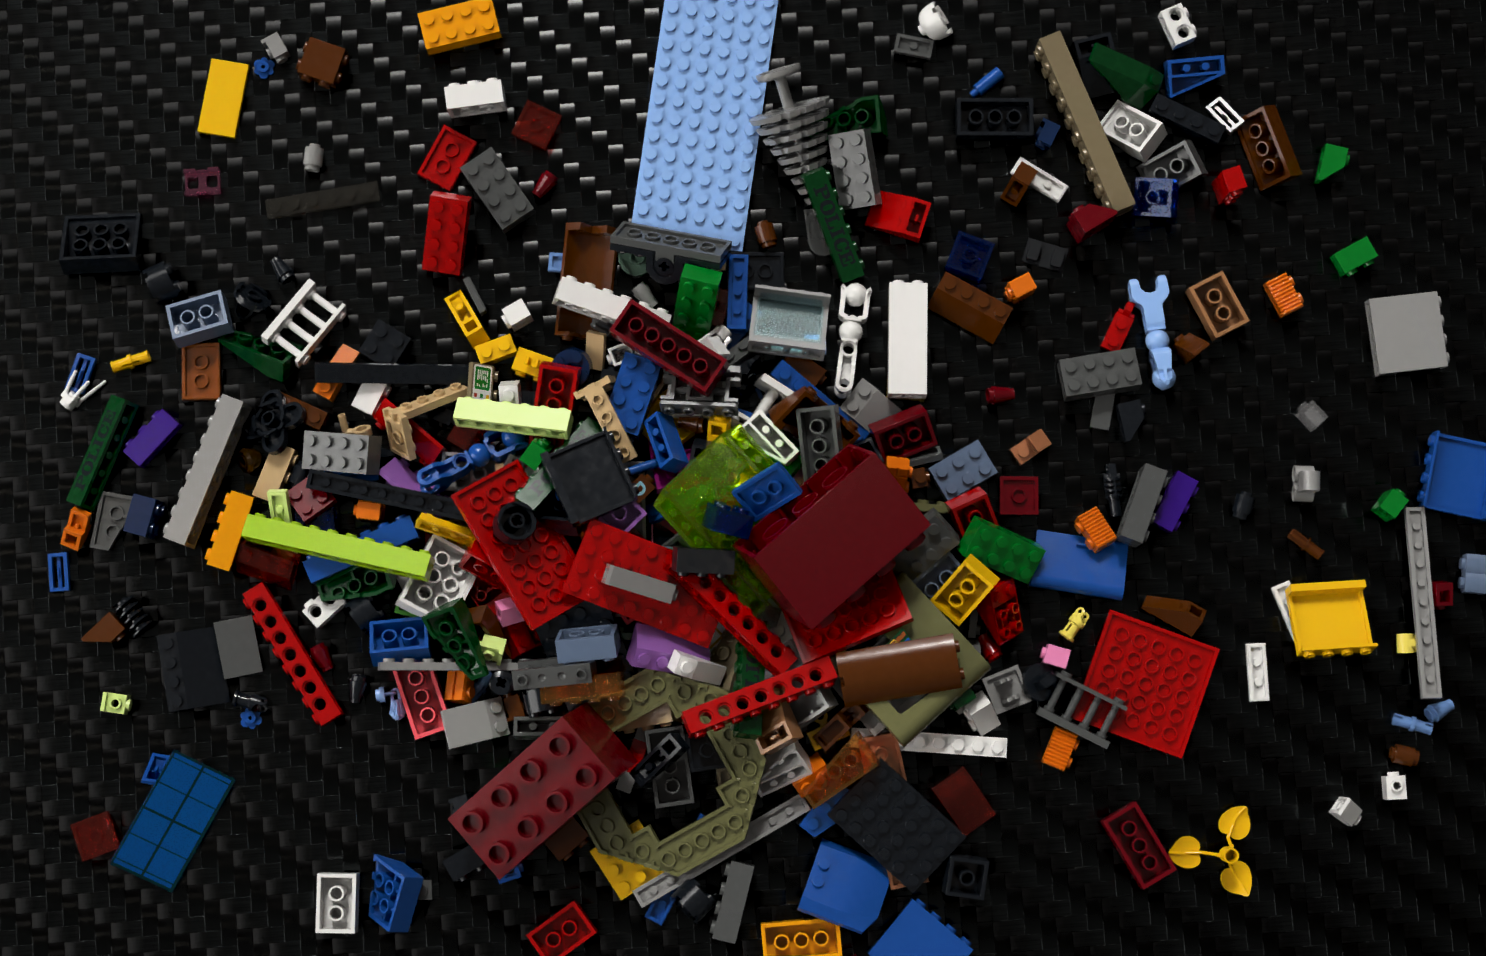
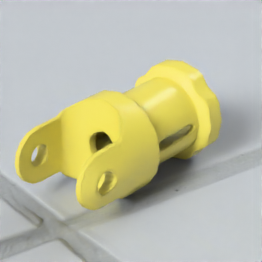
[1059,607,1089,642]

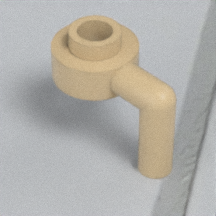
[338,413,373,435]

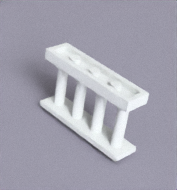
[261,278,347,368]

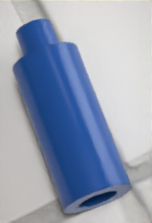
[969,67,1004,98]

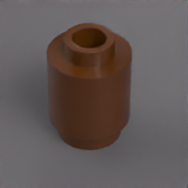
[754,220,777,250]
[1389,744,1420,767]

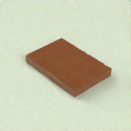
[182,343,221,401]

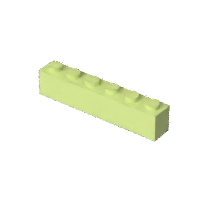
[453,397,574,440]

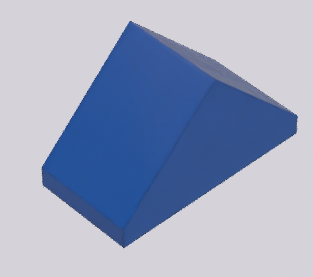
[141,753,170,785]

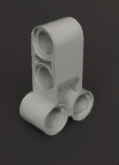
[1292,465,1320,502]

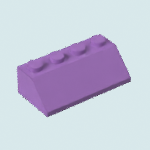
[379,457,448,520]
[626,622,710,674]

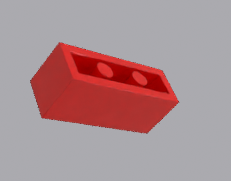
[1211,165,1248,205]

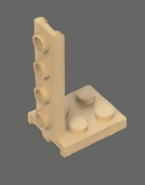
[573,375,638,464]
[382,383,467,461]

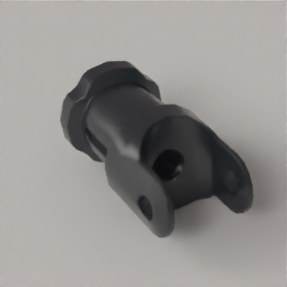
[232,690,268,713]

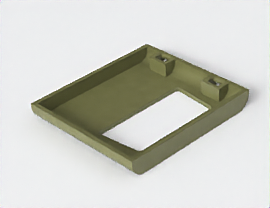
[830,571,991,747]

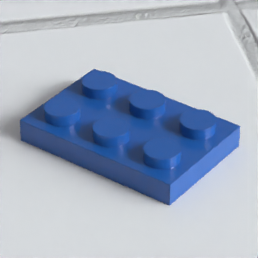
[731,461,803,522]

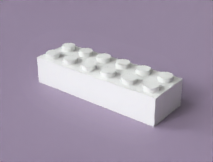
[552,275,672,325]

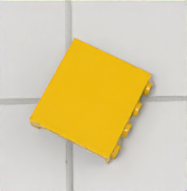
[1285,580,1378,659]

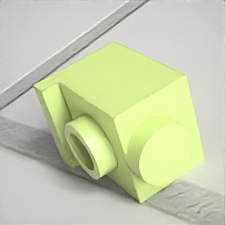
[479,634,507,666]
[100,692,132,715]

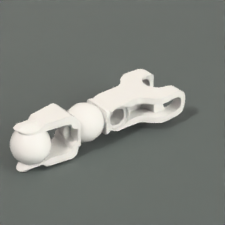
[834,283,872,399]

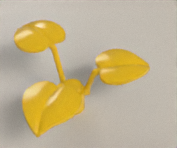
[1168,806,1252,897]

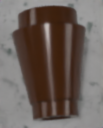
[678,415,708,435]

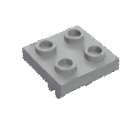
[981,664,1032,715]

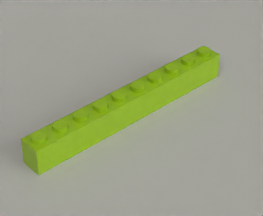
[241,513,435,582]

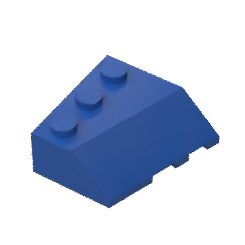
[368,854,424,932]

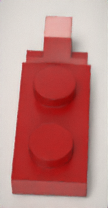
[1100,301,1135,351]

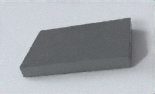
[213,615,263,680]

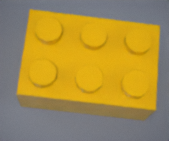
[930,554,1000,626]

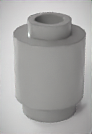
[303,143,324,172]

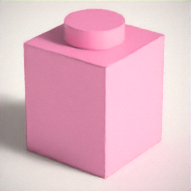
[495,597,525,627]
[1039,644,1071,669]

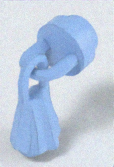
[375,687,406,720]

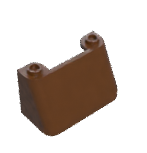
[768,386,860,448]

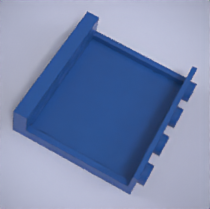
[1417,430,1486,521]
[867,898,973,956]

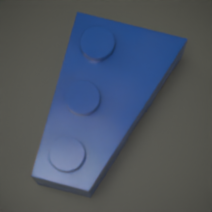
[1163,55,1225,99]
[799,779,849,837]

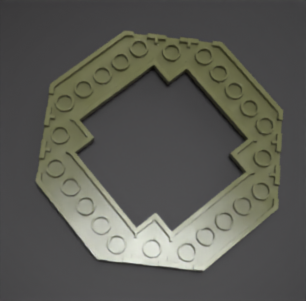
[578,669,767,877]

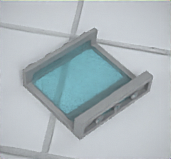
[747,284,831,361]

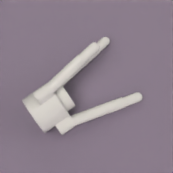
[697,325,732,347]
[60,370,107,411]

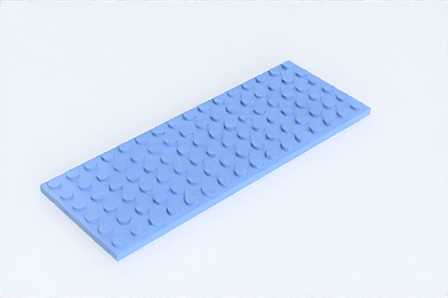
[631,0,779,252]

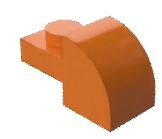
[60,506,92,551]

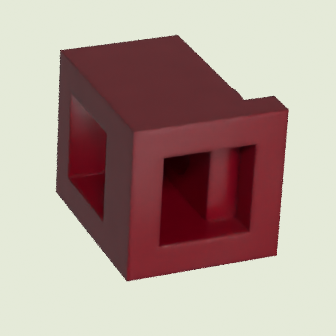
[1432,581,1453,610]

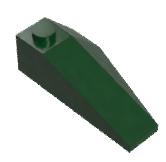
[1088,43,1164,110]
[810,95,888,143]
[218,330,304,382]
[421,597,489,681]

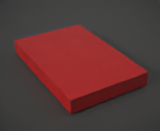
[417,125,478,192]

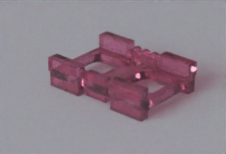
[183,167,222,197]

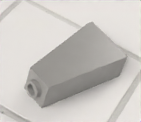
[601,564,678,604]

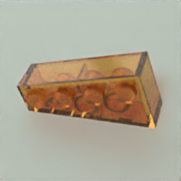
[539,671,625,706]
[803,731,881,810]

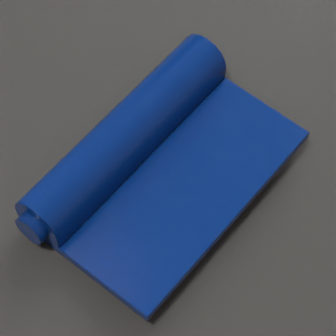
[1029,530,1128,600]

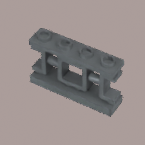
[659,365,742,417]

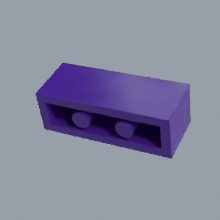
[123,409,183,468]
[1152,471,1199,533]

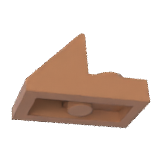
[1010,429,1052,466]

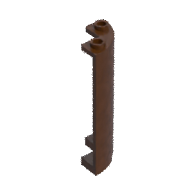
[554,222,617,341]
[835,633,965,708]

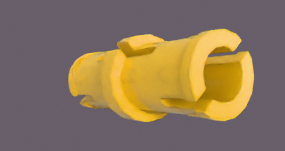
[110,350,151,373]

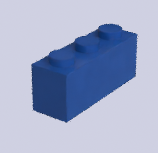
[644,411,689,474]

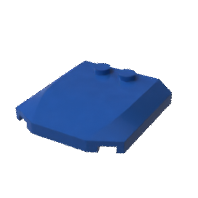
[797,838,889,934]

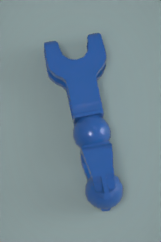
[417,431,529,495]

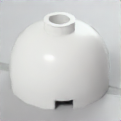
[918,1,953,40]

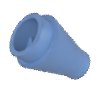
[1424,699,1455,723]

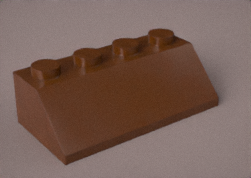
[1233,105,1303,191]
[927,272,1013,344]

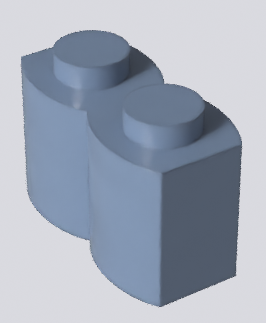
[1458,553,1486,595]

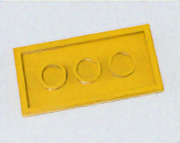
[197,58,250,139]

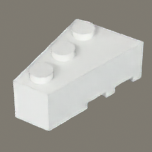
[731,409,801,467]
[758,741,813,797]

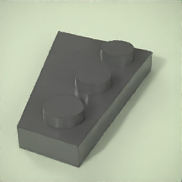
[90,491,133,551]

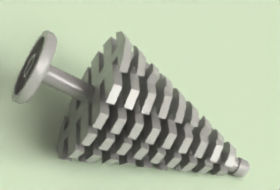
[749,63,829,215]

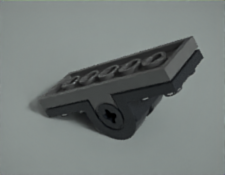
[610,221,732,285]

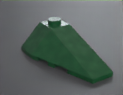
[316,566,397,602]

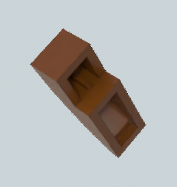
[812,705,869,752]

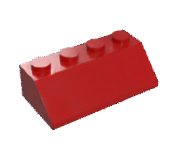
[373,398,448,467]

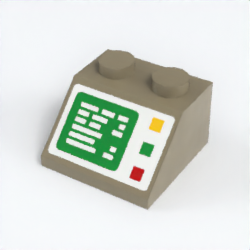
[467,362,499,402]

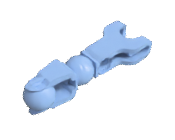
[1127,275,1176,390]

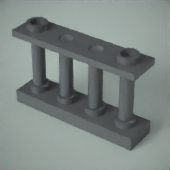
[511,657,598,690]
[1036,670,1128,749]

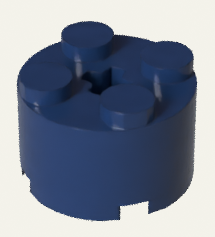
[553,347,593,386]

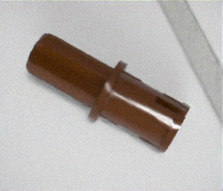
[1287,529,1324,560]

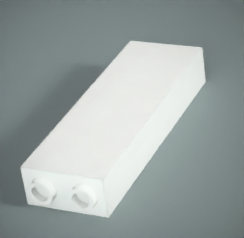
[887,280,928,399]

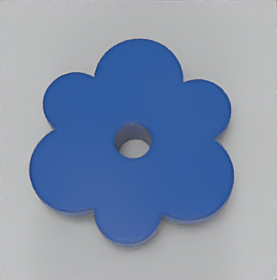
[254,57,275,79]
[240,708,262,729]

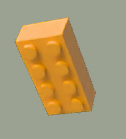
[417,0,502,55]
[204,490,255,571]
[760,918,842,956]

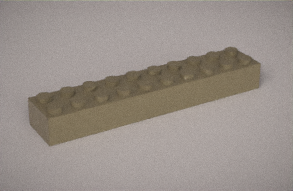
[1034,31,1136,217]

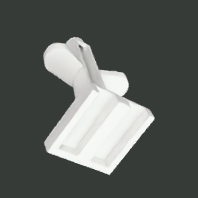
[731,373,794,452]

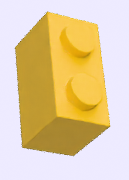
[474,334,517,365]

